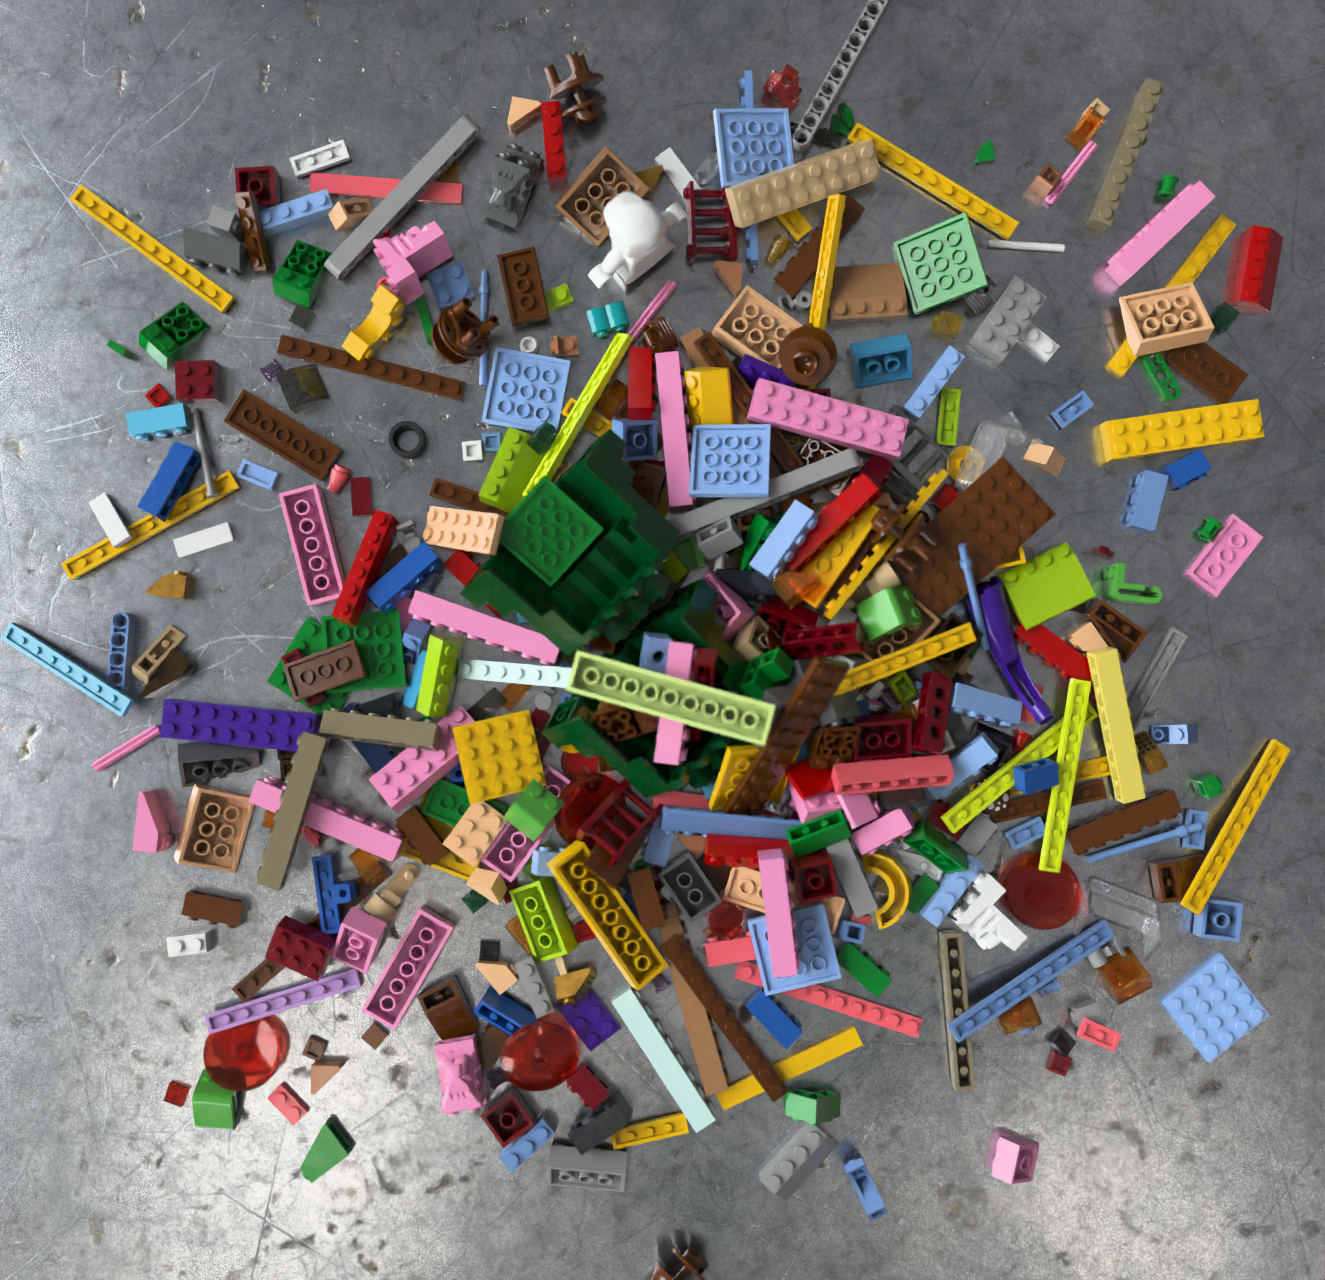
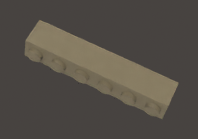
[319,708,442,751]

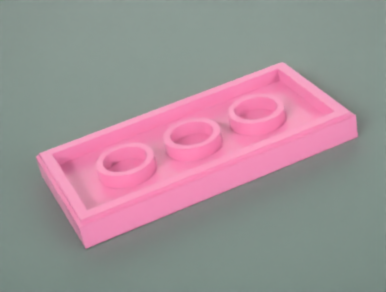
[1185,514,1264,597]

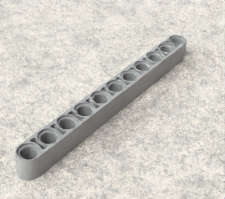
[792,0,891,153]
[324,114,481,280]
[668,448,863,542]

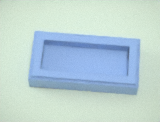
[236,459,280,491]

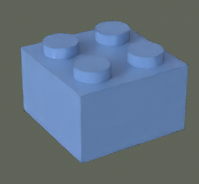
[612,418,658,461]
[1193,897,1244,942]

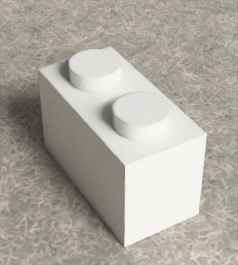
[166,929,214,957]

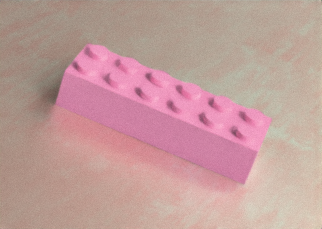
[1105,180,1216,286]
[279,484,345,607]
[654,641,698,765]
[369,705,475,814]
[480,764,581,882]
[757,848,800,978]
[361,905,456,1030]

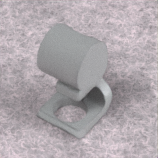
[776,291,813,312]
[396,519,422,554]
[535,686,567,710]
[1087,935,1126,968]

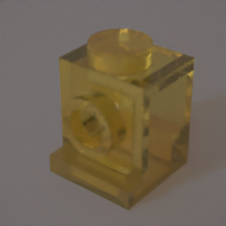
[931,310,963,339]

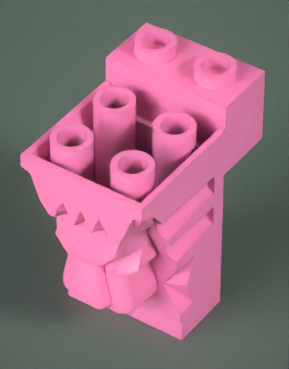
[373,221,453,305]
[434,1034,489,1115]

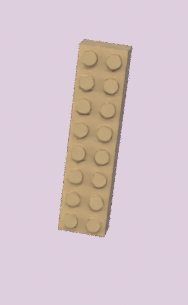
[725,139,881,228]

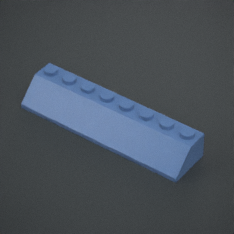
[659,804,802,840]

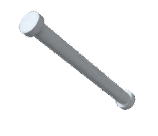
[189,408,219,498]

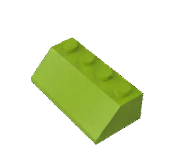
[416,635,464,717]
[509,876,578,964]

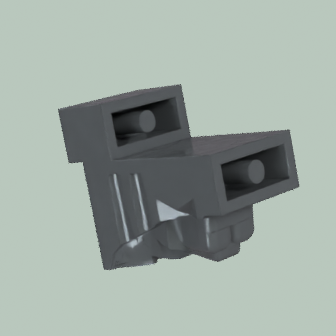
[480,143,545,228]
[787,658,861,733]

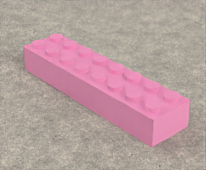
[655,351,697,513]
[747,378,909,460]
[408,590,563,667]
[248,776,407,862]

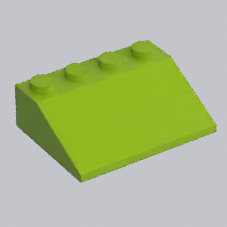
[479,426,550,513]
[997,542,1096,631]

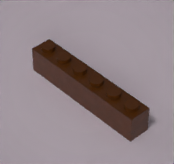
[774,194,865,300]
[1065,789,1183,856]

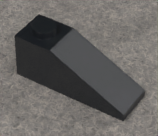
[716,568,775,604]

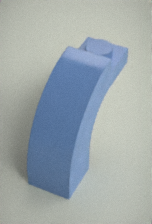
[844,1158,888,1221]

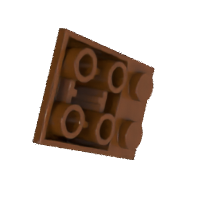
[798,437,864,495]
[592,703,660,744]
[806,727,860,769]
[1149,853,1207,903]
[417,976,480,1040]

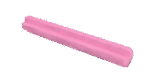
[1045,141,1098,205]
[628,279,677,344]
[92,724,161,771]

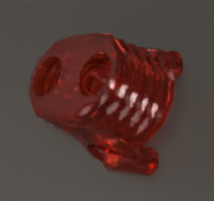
[762,64,803,108]
[708,902,745,941]

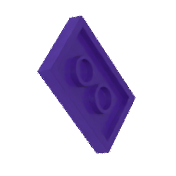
[737,354,796,389]
[555,986,621,1052]

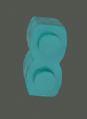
[586,301,629,338]

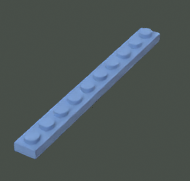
[740,70,758,266]
[947,919,1115,1043]

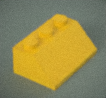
[684,366,734,429]

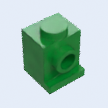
[1194,772,1224,799]

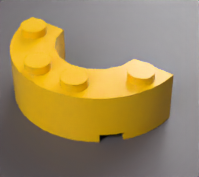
[342,284,404,361]
[861,849,912,929]

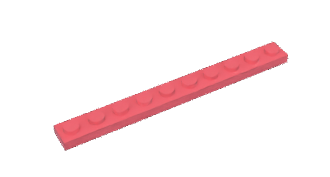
[734,961,923,1038]

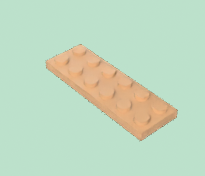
[422,506,504,555]
[722,867,846,935]

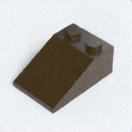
[925,612,984,680]

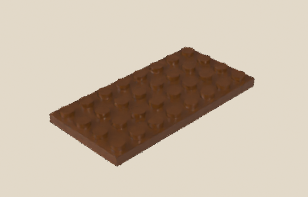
[888,456,1056,618]

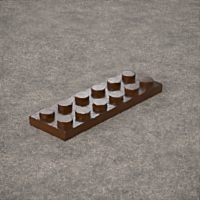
[224,389,342,482]

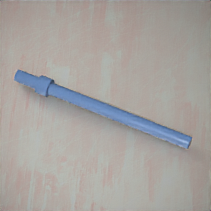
[479,270,490,386]
[958,543,990,651]
[1086,822,1202,863]

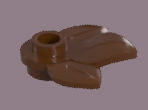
[766,625,787,655]

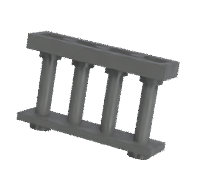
[883,404,950,491]

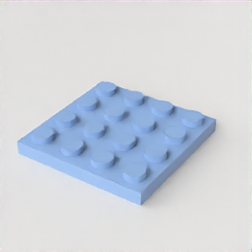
[713,108,794,188]
[481,347,571,437]
[689,424,771,497]
[747,902,842,996]
[1159,953,1269,1063]

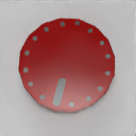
[560,751,599,781]

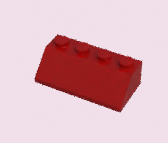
[1231,225,1283,312]

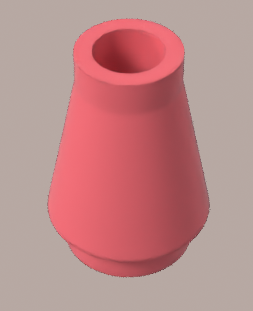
[327,464,350,494]

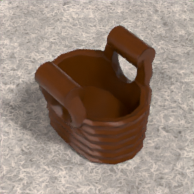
[638,316,679,354]

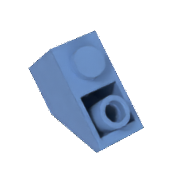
[402,618,431,665]
[1151,723,1199,744]
[831,917,866,944]

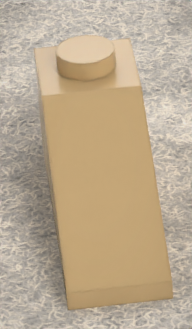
[132,624,186,684]

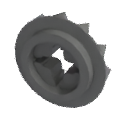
[764,800,793,818]

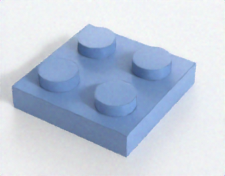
[426,261,475,311]

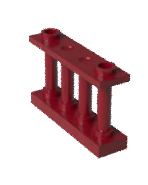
[683,181,738,263]
[575,778,663,866]

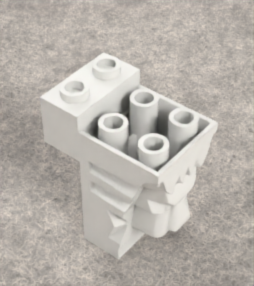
[947,870,1027,951]

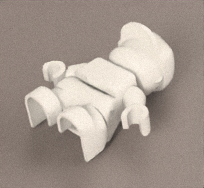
[588,192,689,293]

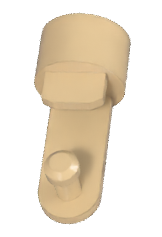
[843,560,901,609]
[363,863,419,923]

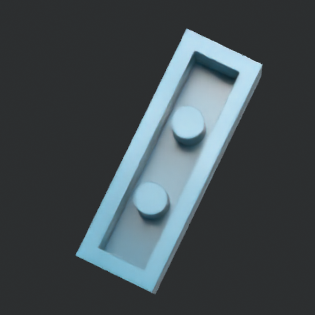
[126,403,192,441]

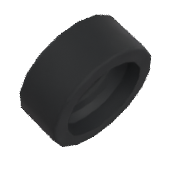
[388,421,426,459]

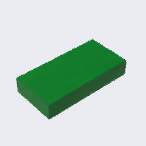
[907,872,940,914]

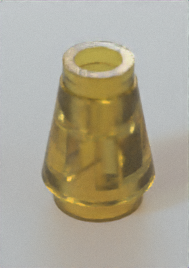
[765,234,791,264]

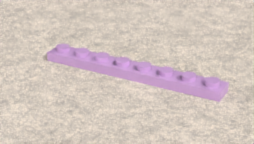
[204,968,362,1034]

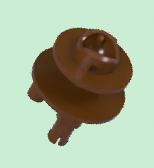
[544,51,607,125]
[431,297,500,364]
[779,323,837,385]
[870,503,940,573]
[650,1247,709,1280]

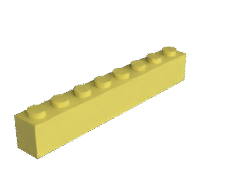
[1087,647,1146,804]

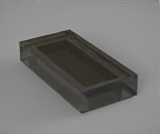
[467,687,507,722]

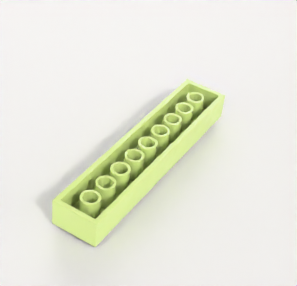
[566,651,776,746]

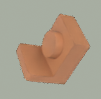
[550,335,579,358]

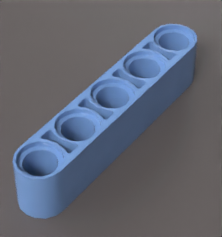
[107,612,136,697]

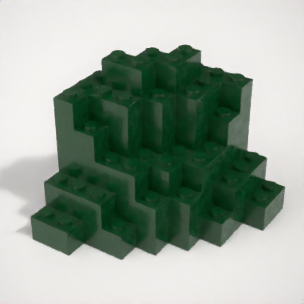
[459,428,681,656]
[542,578,751,798]

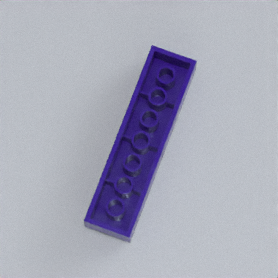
[160,699,323,751]

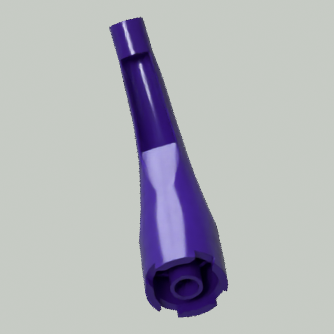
[965,577,1054,725]

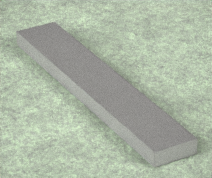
[1127,626,1189,730]

